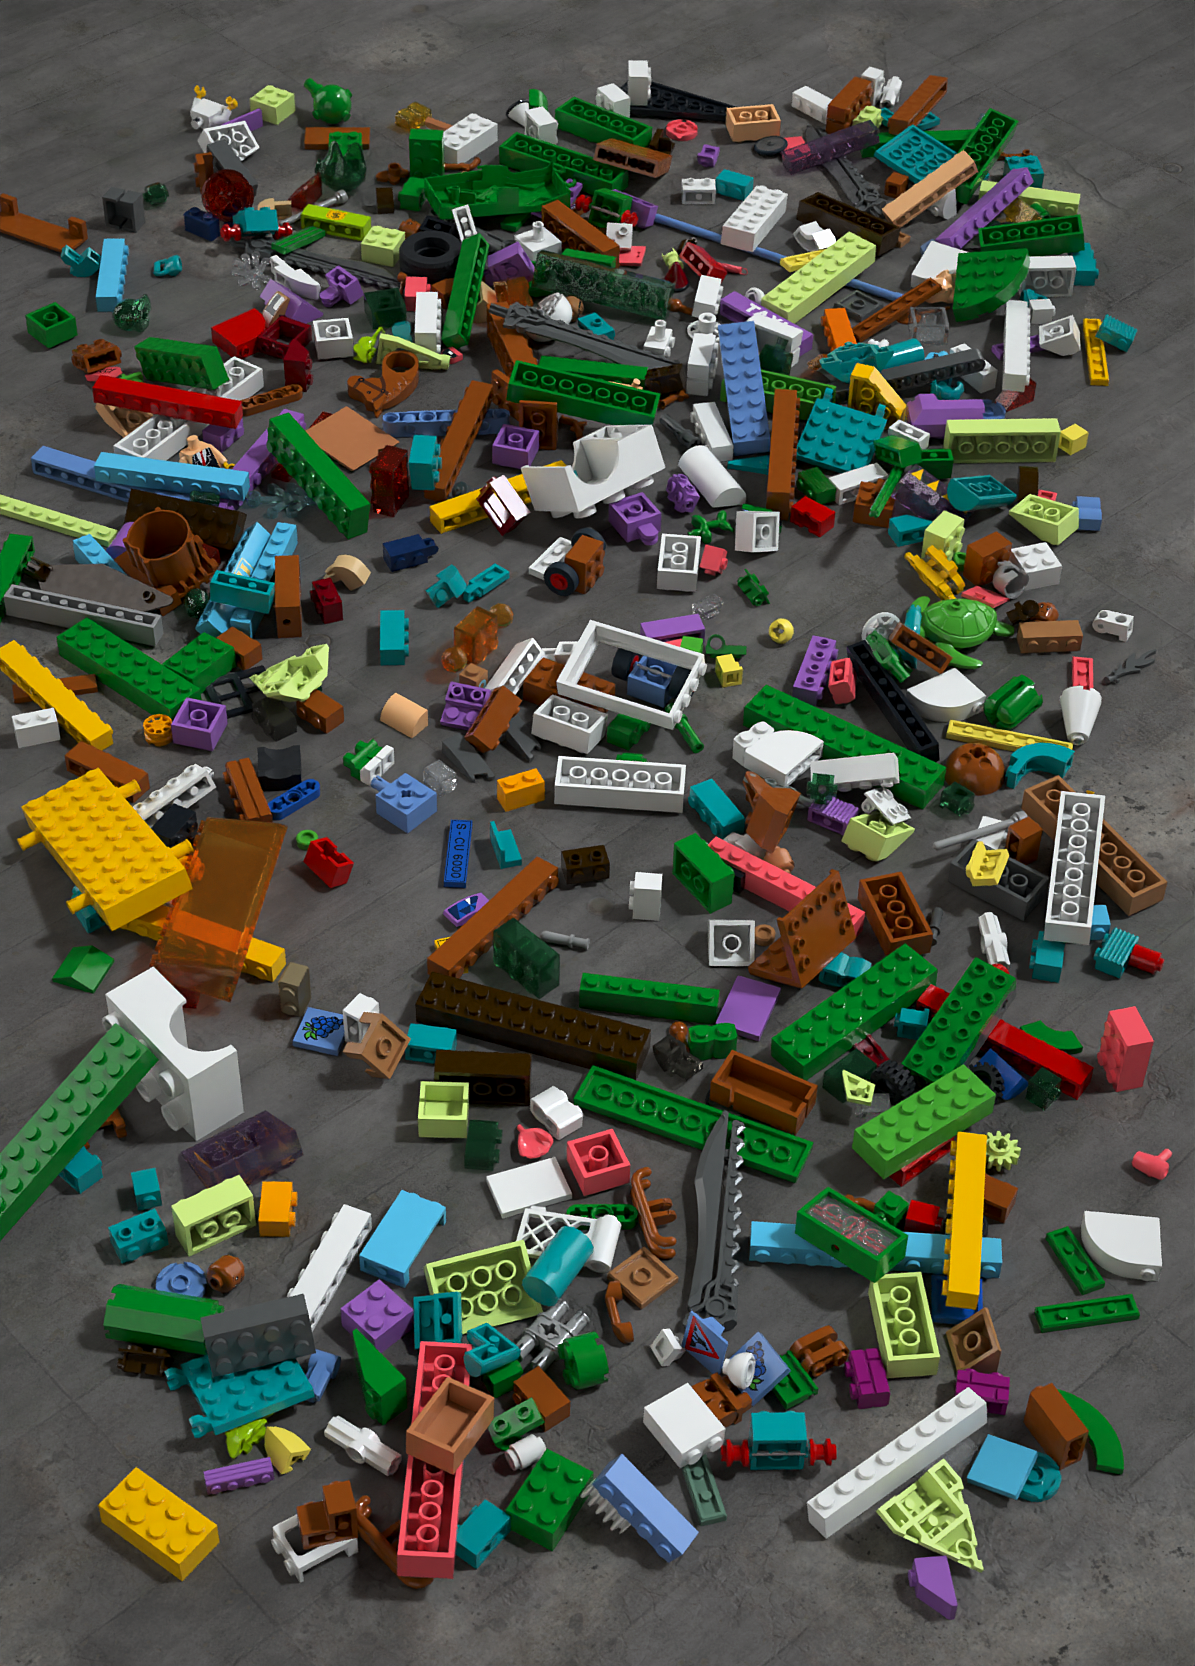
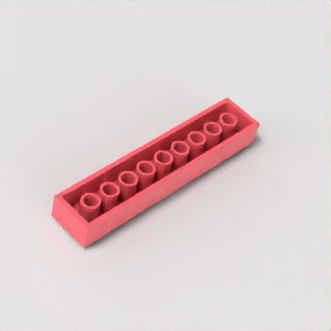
[397,1341,473,1579]

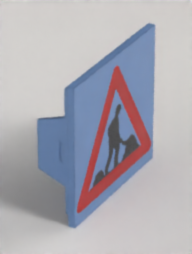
[681,1311,728,1375]

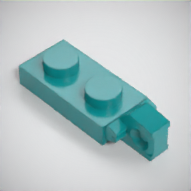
[463,564,510,603]

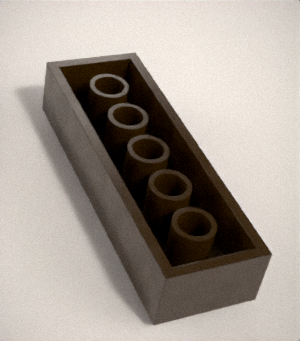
[796,192,901,256]
[123,488,247,551]

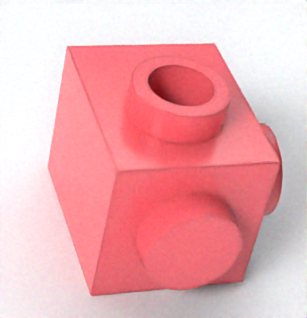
[700,544,728,576]

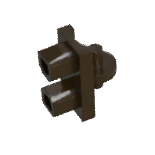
[1006,600,1039,625]

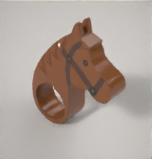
[347,350,419,418]

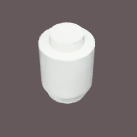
[505,1434,546,1471]

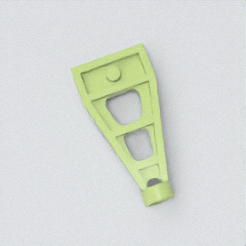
[376,333,451,370]

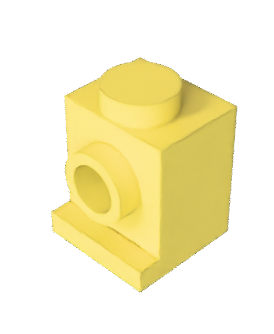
[715,654,743,688]

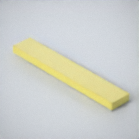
[946,720,1073,752]

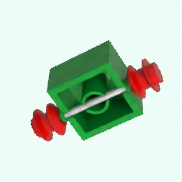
[575,188,638,228]

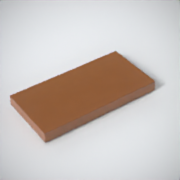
[304,127,370,150]

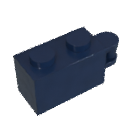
[382,534,439,572]

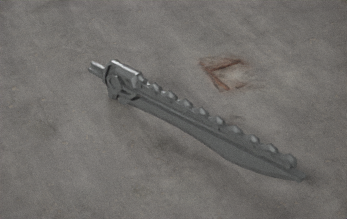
[489,302,686,372]
[683,1110,745,1334]

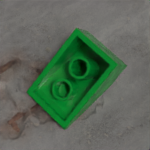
[352,1328,407,1425]

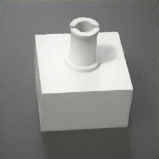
[514,221,562,265]

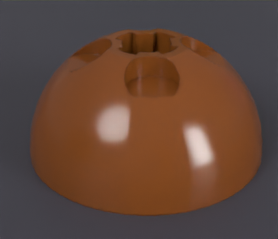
[944,743,1006,796]

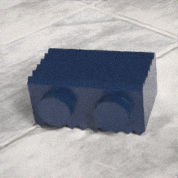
[183,207,220,242]

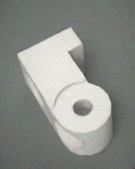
[1092,610,1134,642]

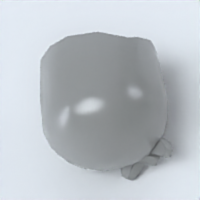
[993,561,1029,599]

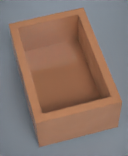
[406,1377,494,1474]

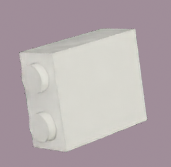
[643,1383,725,1469]

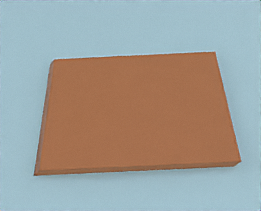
[306,406,400,471]

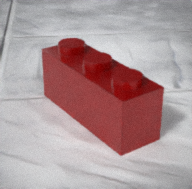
[679,242,728,285]

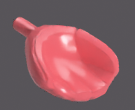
[516,1124,553,1159]

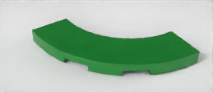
[1057,1389,1124,1475]

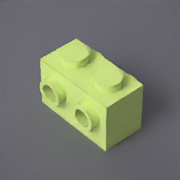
[852,106,883,139]

